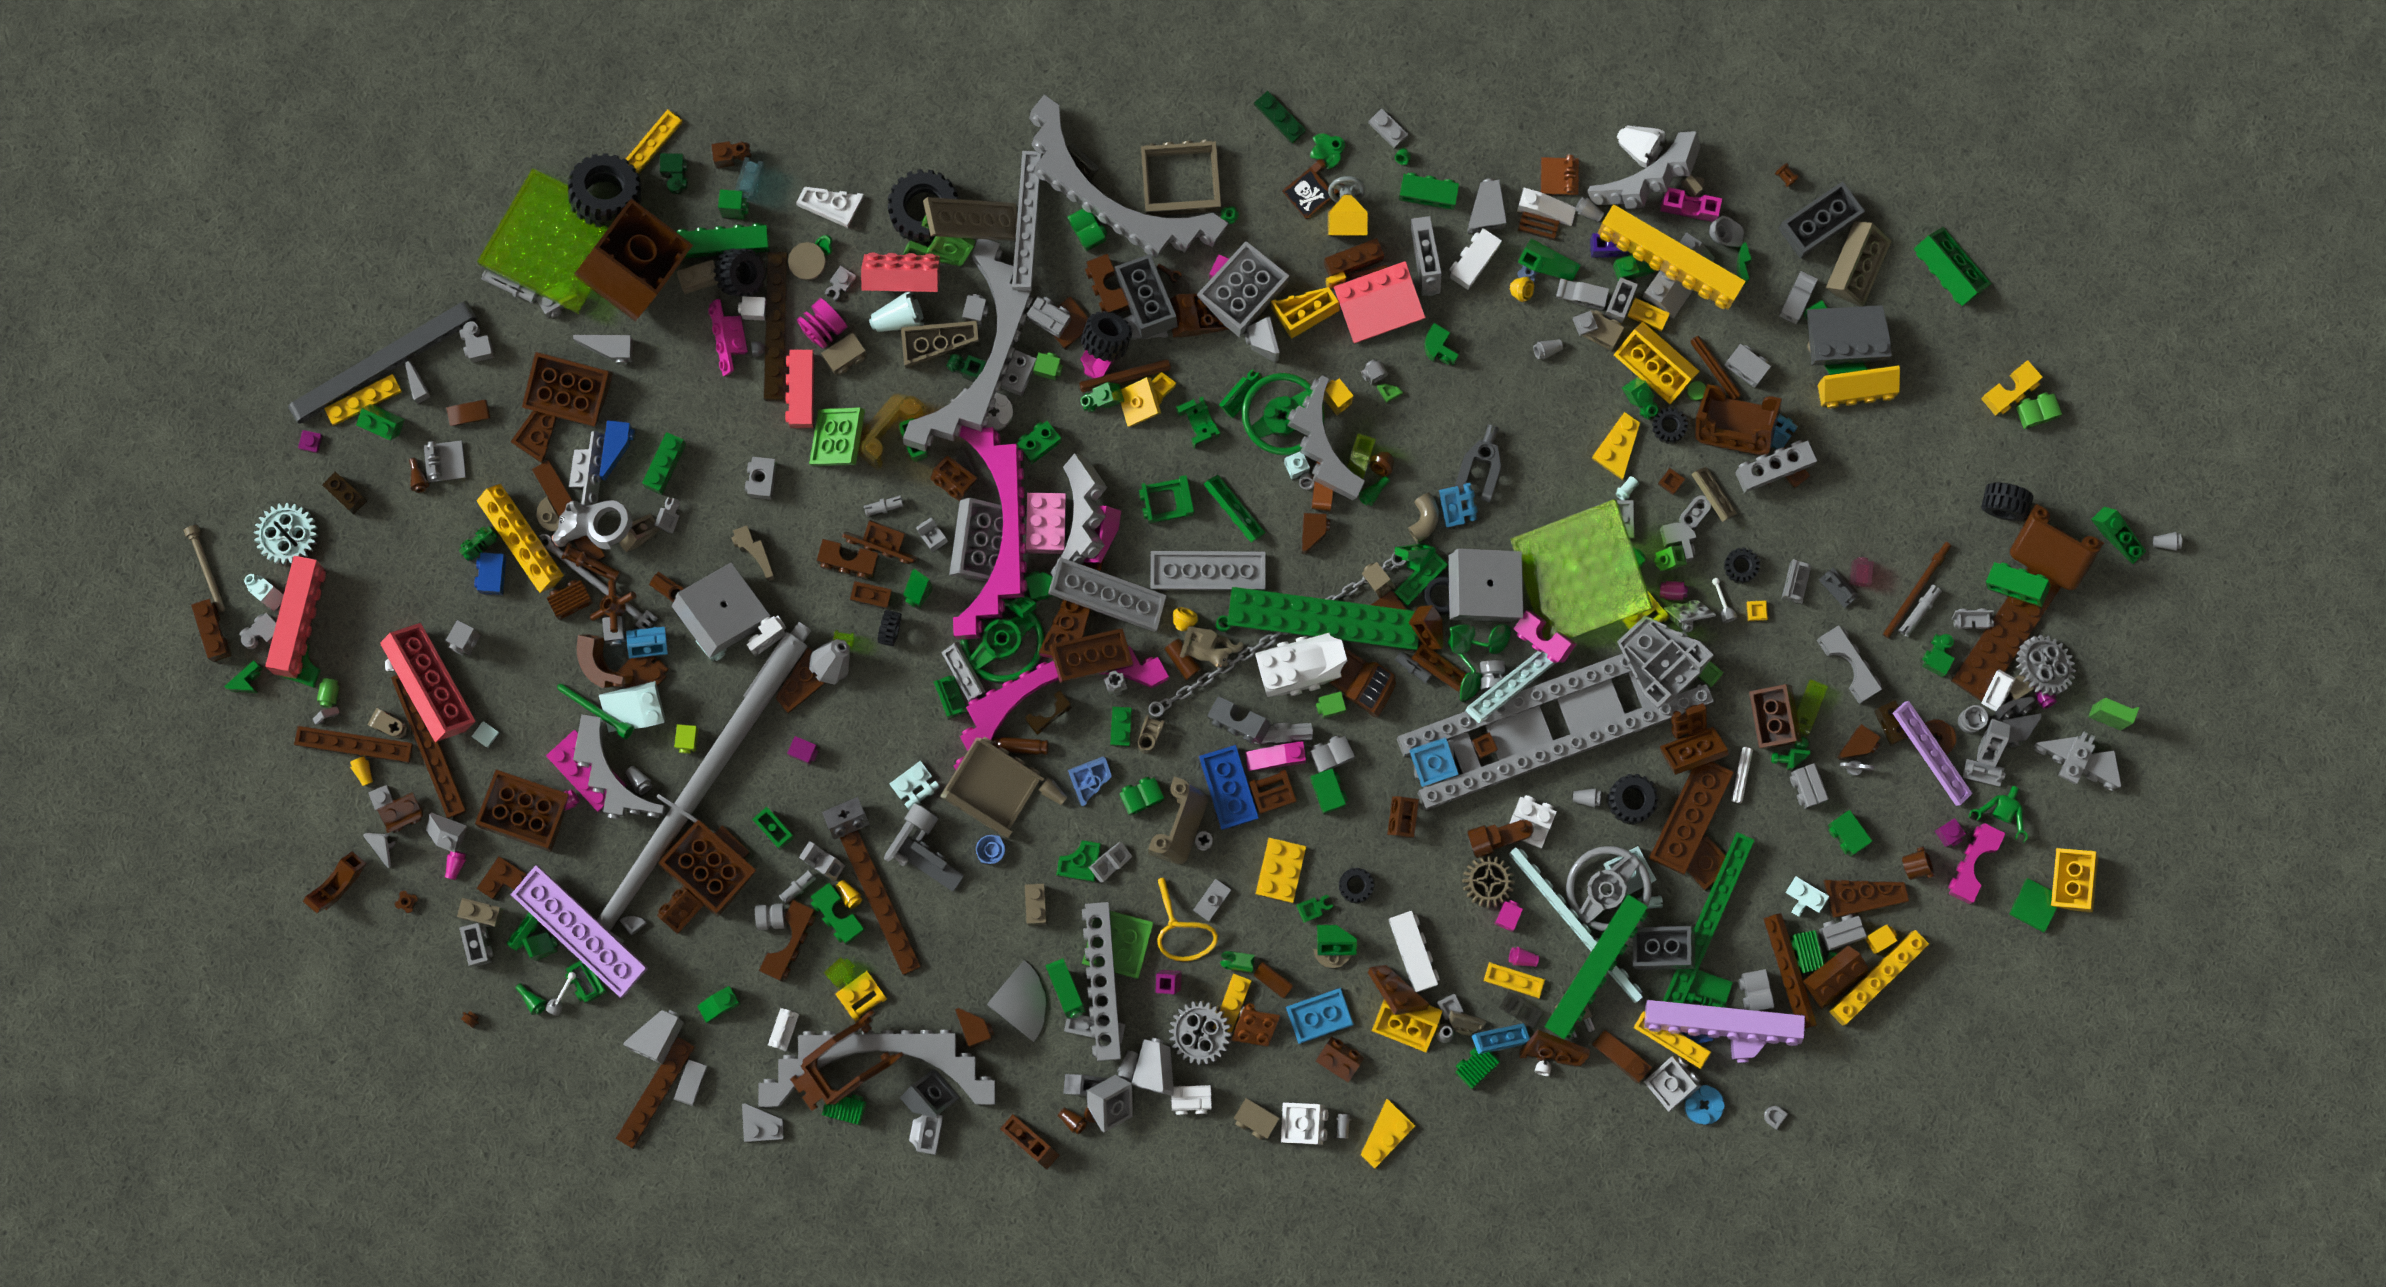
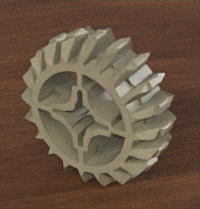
[1462,855,1515,908]

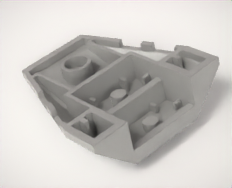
[1617,616,1714,708]

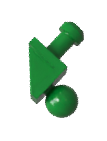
[1771,736,1810,770]

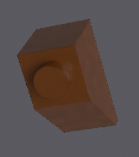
[1302,513,1330,554]
[1409,605,1443,650]
[1837,724,1880,760]

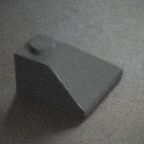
[900,1069,959,1117]

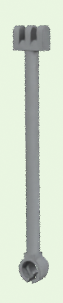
[539,534,658,629]

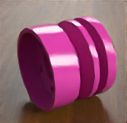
[797,298,847,349]

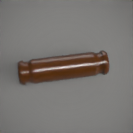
[992,737,1049,755]

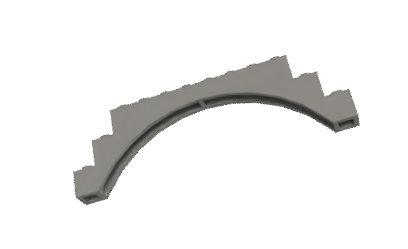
[1029,95,1228,258]
[903,239,1033,451]
[758,1030,995,1107]

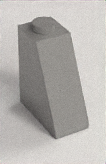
[1467,178,1506,233]
[623,1010,684,1064]
[1132,1038,1174,1096]

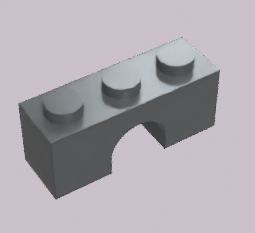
[1207,696,1272,744]

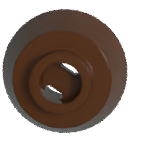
[1369,452,1394,476]

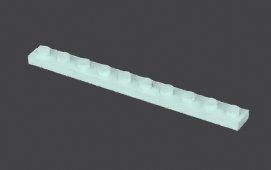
[1509,848,1642,1003]

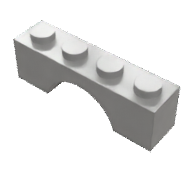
[1817,625,1882,704]

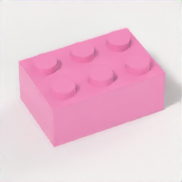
[1026,493,1066,554]

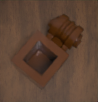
[711,141,751,168]

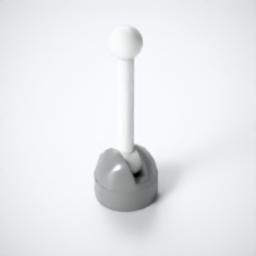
[1712,578,1737,623]
[545,972,576,1016]

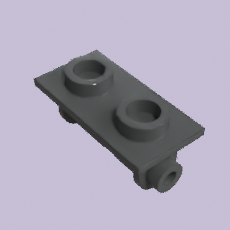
[1819,568,1858,608]

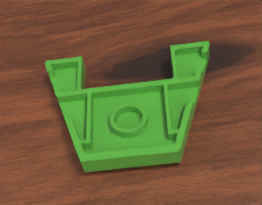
[903,216,975,266]

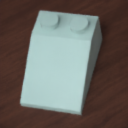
[599,681,665,732]

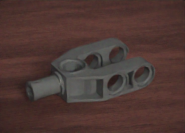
[1455,425,1501,503]

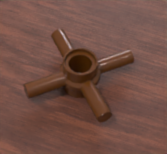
[590,580,636,633]

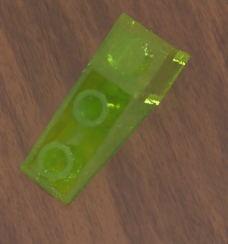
[1347,433,1376,497]

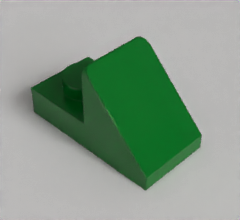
[1394,543,1436,571]
[224,660,263,693]

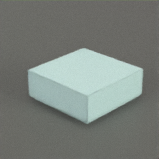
[471,721,499,748]

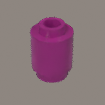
[1660,581,1688,601]

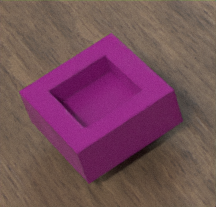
[298,430,323,453]

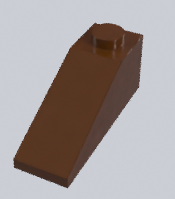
[1592,1030,1652,1083]
[1000,1114,1060,1170]

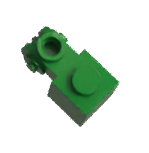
[1622,378,1659,420]
[1080,382,1124,412]
[1922,634,1955,677]

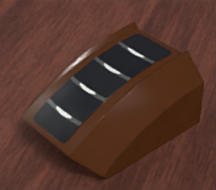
[1343,662,1396,717]

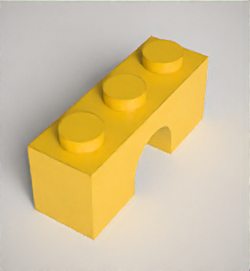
[1981,360,2043,416]

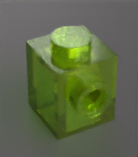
[824,957,855,988]

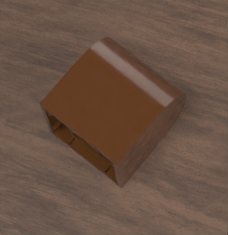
[573,199,693,321]

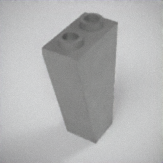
[1411,216,1441,296]

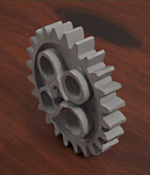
[2016,635,2076,696]
[1169,1000,1233,1065]

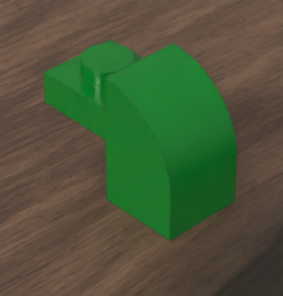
[1424,323,1458,365]

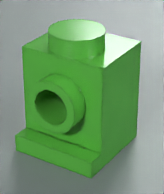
[1655,546,1687,571]

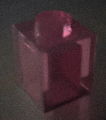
[1849,557,1874,587]

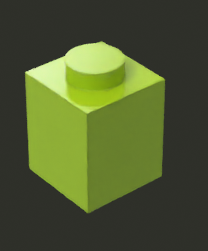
[674,724,698,754]

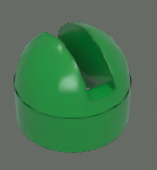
[1395,148,1411,165]
[1216,615,1231,632]

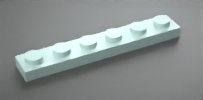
[1466,651,1555,724]

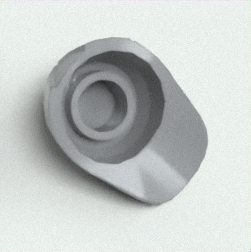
[1709,216,1744,247]

